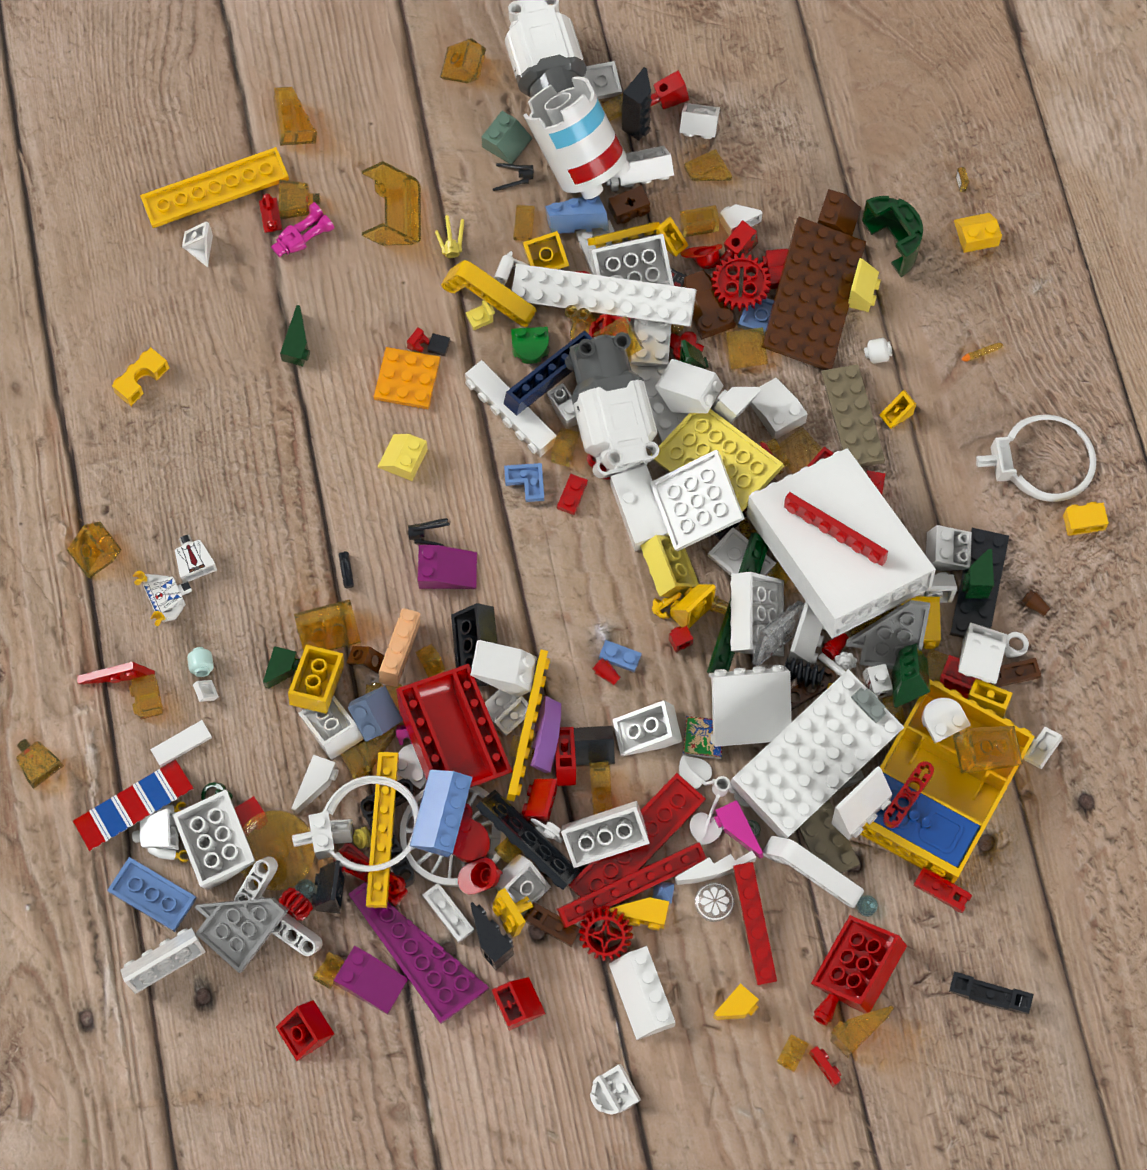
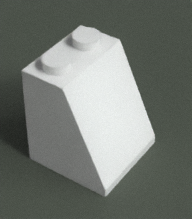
[655,359,723,413]

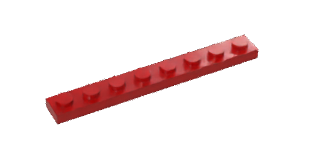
[557,842,707,928]

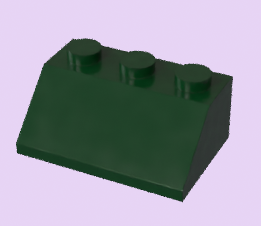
[891,643,931,708]

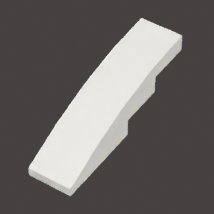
[675,851,756,885]

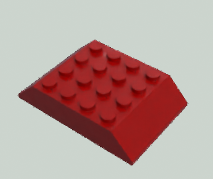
[396,664,513,788]

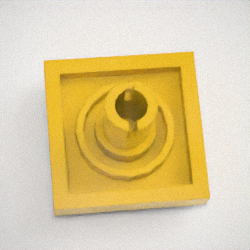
[492,888,533,938]

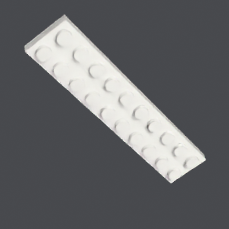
[512,264,697,327]

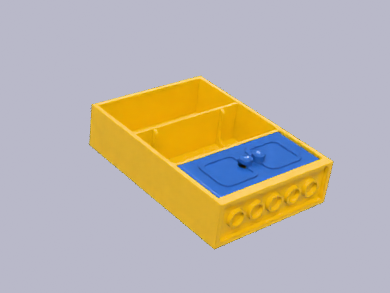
[860,679,1035,884]

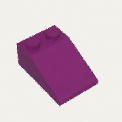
[418,545,477,589]
[333,945,408,1015]

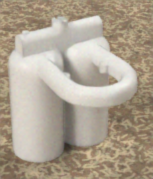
[494,251,528,286]

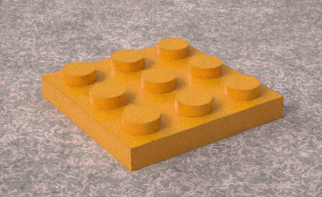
[374,347,441,410]

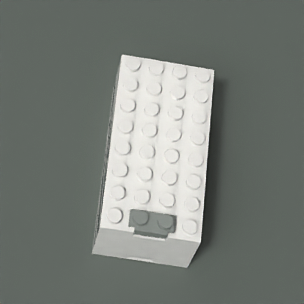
[730,669,904,839]

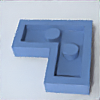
[504,463,544,502]

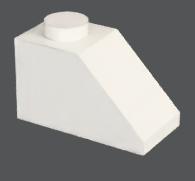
[719,204,763,236]

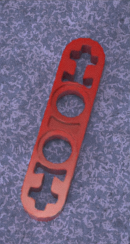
[883,761,934,828]
[333,850,406,894]

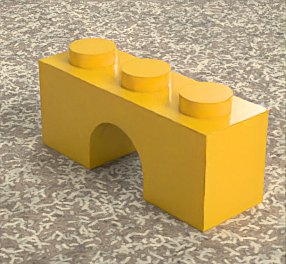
[112,347,169,406]

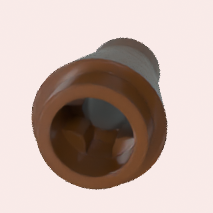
[1021,589,1051,617]

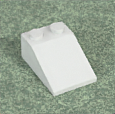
[750,378,808,440]
[470,640,537,698]
[298,696,364,760]
[613,700,682,756]

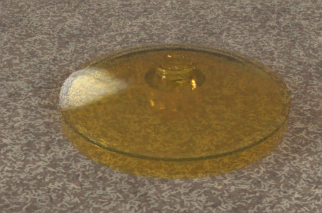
[241,810,315,891]

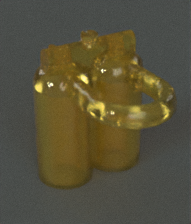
[565,305,595,340]

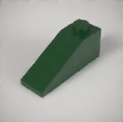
[280,305,310,366]
[680,340,709,369]

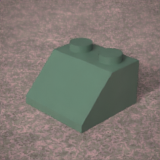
[481,111,532,164]

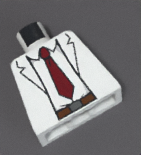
[175,535,217,583]
[863,664,893,705]

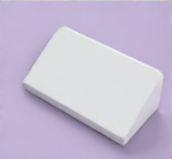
[330,819,353,844]

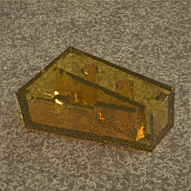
[273,87,317,146]

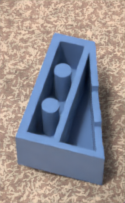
[545,195,609,233]

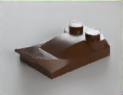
[683,270,736,340]

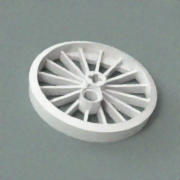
[400,786,507,887]

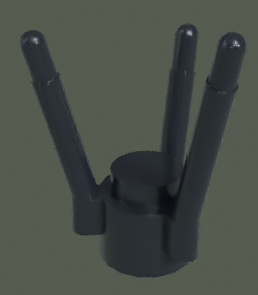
[493,163,534,191]
[408,518,450,546]

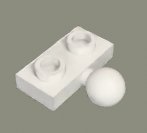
[1024,727,1063,769]

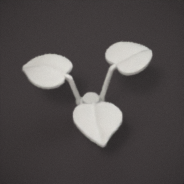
[679,755,749,845]

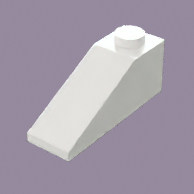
[291,755,339,815]

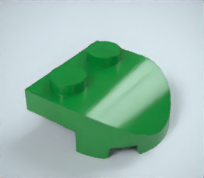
[511,327,549,364]

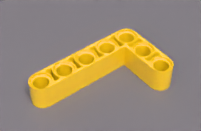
[441,260,537,327]

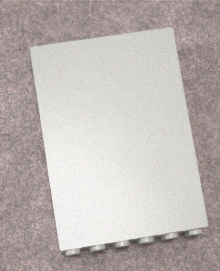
[747,448,936,639]

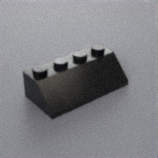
[622,67,652,141]
[451,603,497,686]

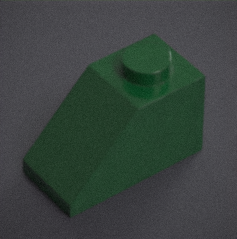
[263,646,300,689]

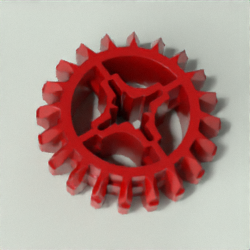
[579,906,633,961]

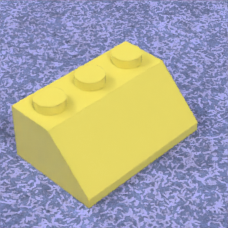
[641,535,699,597]

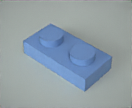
[599,640,642,673]

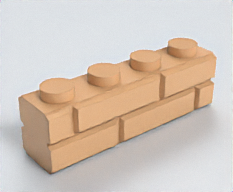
[379,608,420,687]

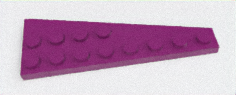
[348,882,489,1024]

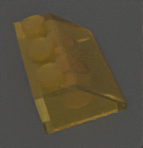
[294,599,361,651]

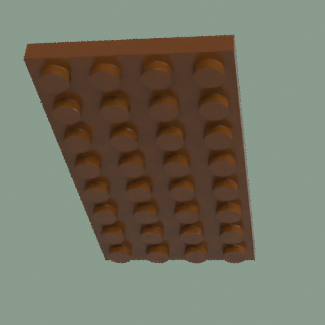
[761,216,866,370]

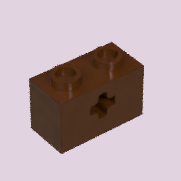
[608,185,650,224]

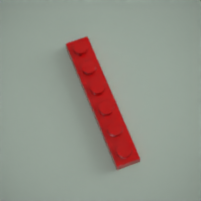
[784,492,888,566]
[733,862,777,985]

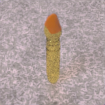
[962,343,1003,362]

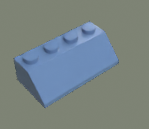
[410,770,472,857]

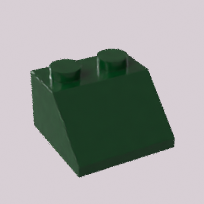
[961,549,994,598]

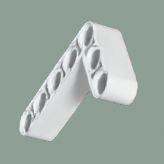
[762,836,864,908]
[234,857,323,956]

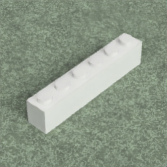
[465,360,557,457]

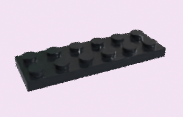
[950,528,1009,638]
[476,790,581,890]

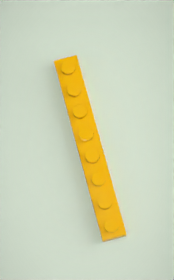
[506,649,550,802]
[366,752,399,908]

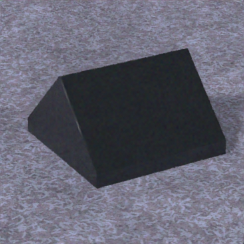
[574,726,615,766]

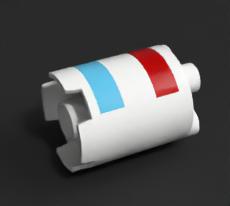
[523,77,631,199]

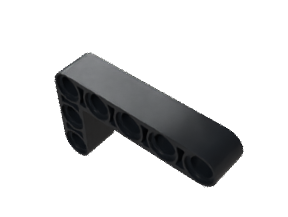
[360,779,415,887]

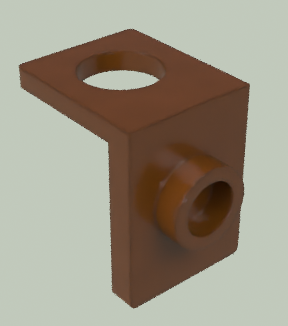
[346,646,384,674]

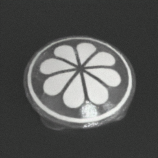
[695,882,735,922]

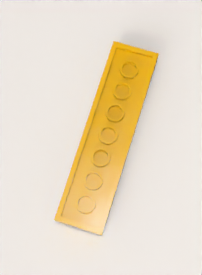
[140,147,289,228]

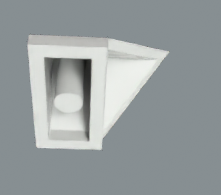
[182,222,213,267]

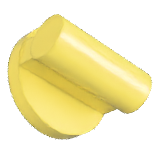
[353,826,371,849]

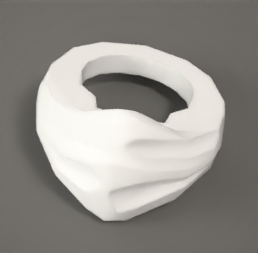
[1004,632,1029,658]

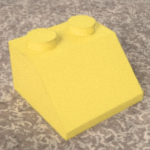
[848,258,881,312]
[378,434,428,481]

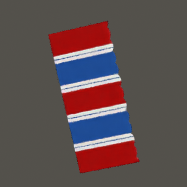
[73,759,194,851]

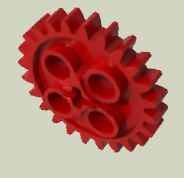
[711,253,771,311]

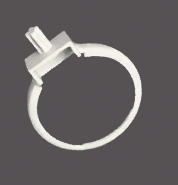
[976,415,1096,502]
[292,776,419,872]

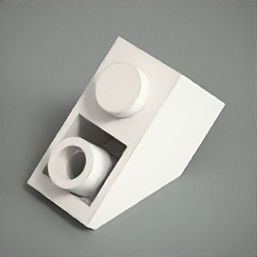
[547,383,578,430]

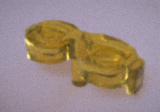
[739,518,756,540]

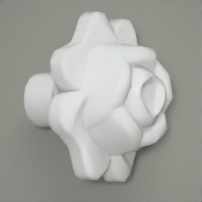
[834,652,858,671]

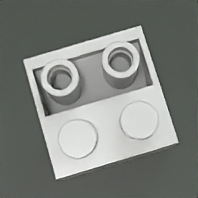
[926,525,972,571]

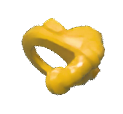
[652,592,681,619]

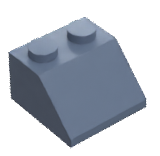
[348,685,403,742]

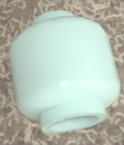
[187,647,214,677]

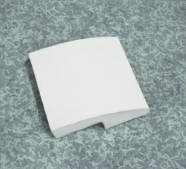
[485,689,528,736]

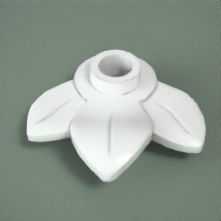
[531,818,563,843]

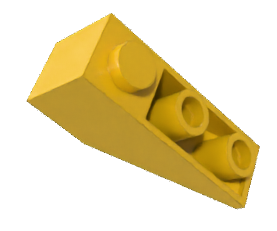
[610,897,669,930]

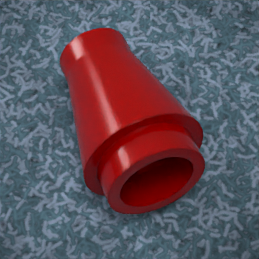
[822,633,849,660]
[592,658,621,686]
[813,994,839,1025]

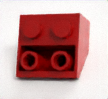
[491,977,546,1031]

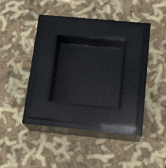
[427,333,451,356]

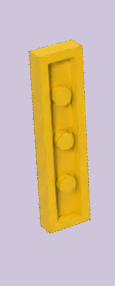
[587,222,660,248]

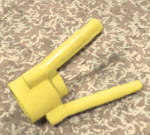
[435,215,464,258]

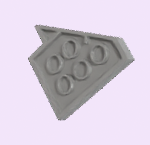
[846,600,930,669]
[195,898,288,973]

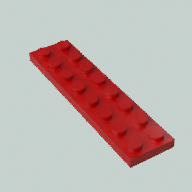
[569,773,706,897]

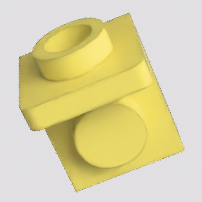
[465,300,495,330]

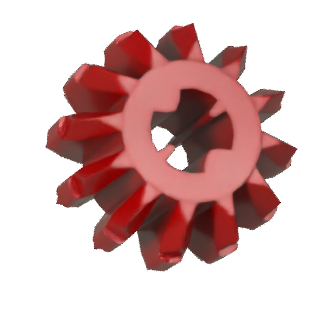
[278,888,313,921]

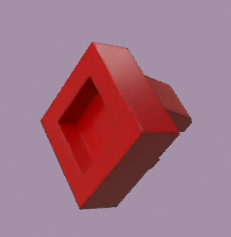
[407,327,429,353]

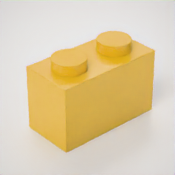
[1063,502,1109,536]

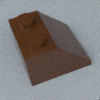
[817,189,861,236]

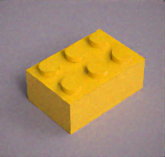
[288,645,344,714]

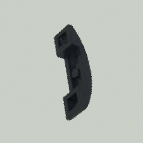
[949,971,1034,1014]

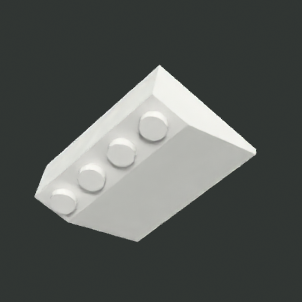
[589,234,674,286]
[730,572,784,657]
[173,790,256,890]
[121,928,206,994]

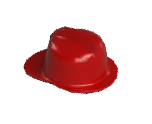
[680,244,723,269]
[458,858,503,895]

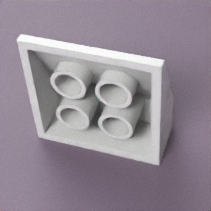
[831,766,892,840]

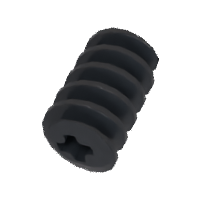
[784,657,825,689]

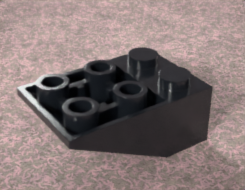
[470,902,514,970]

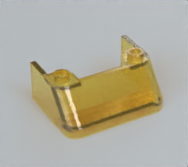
[362,161,421,246]

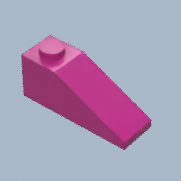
[714,800,763,859]

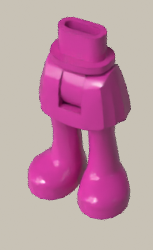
[271,202,334,257]

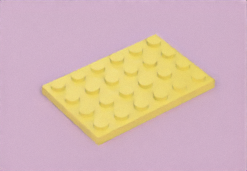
[650,409,784,512]

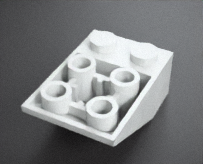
[958,623,1007,684]

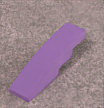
[530,696,561,773]

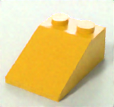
[670,584,716,629]

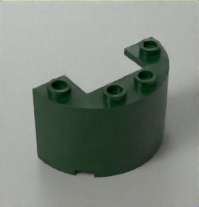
[862,196,923,277]

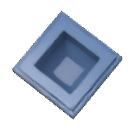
[652,882,675,904]

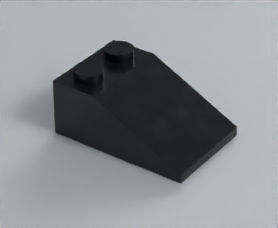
[312,860,346,914]

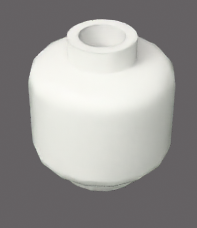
[864,338,892,364]

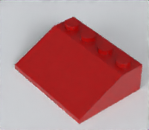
[811,915,907,1015]

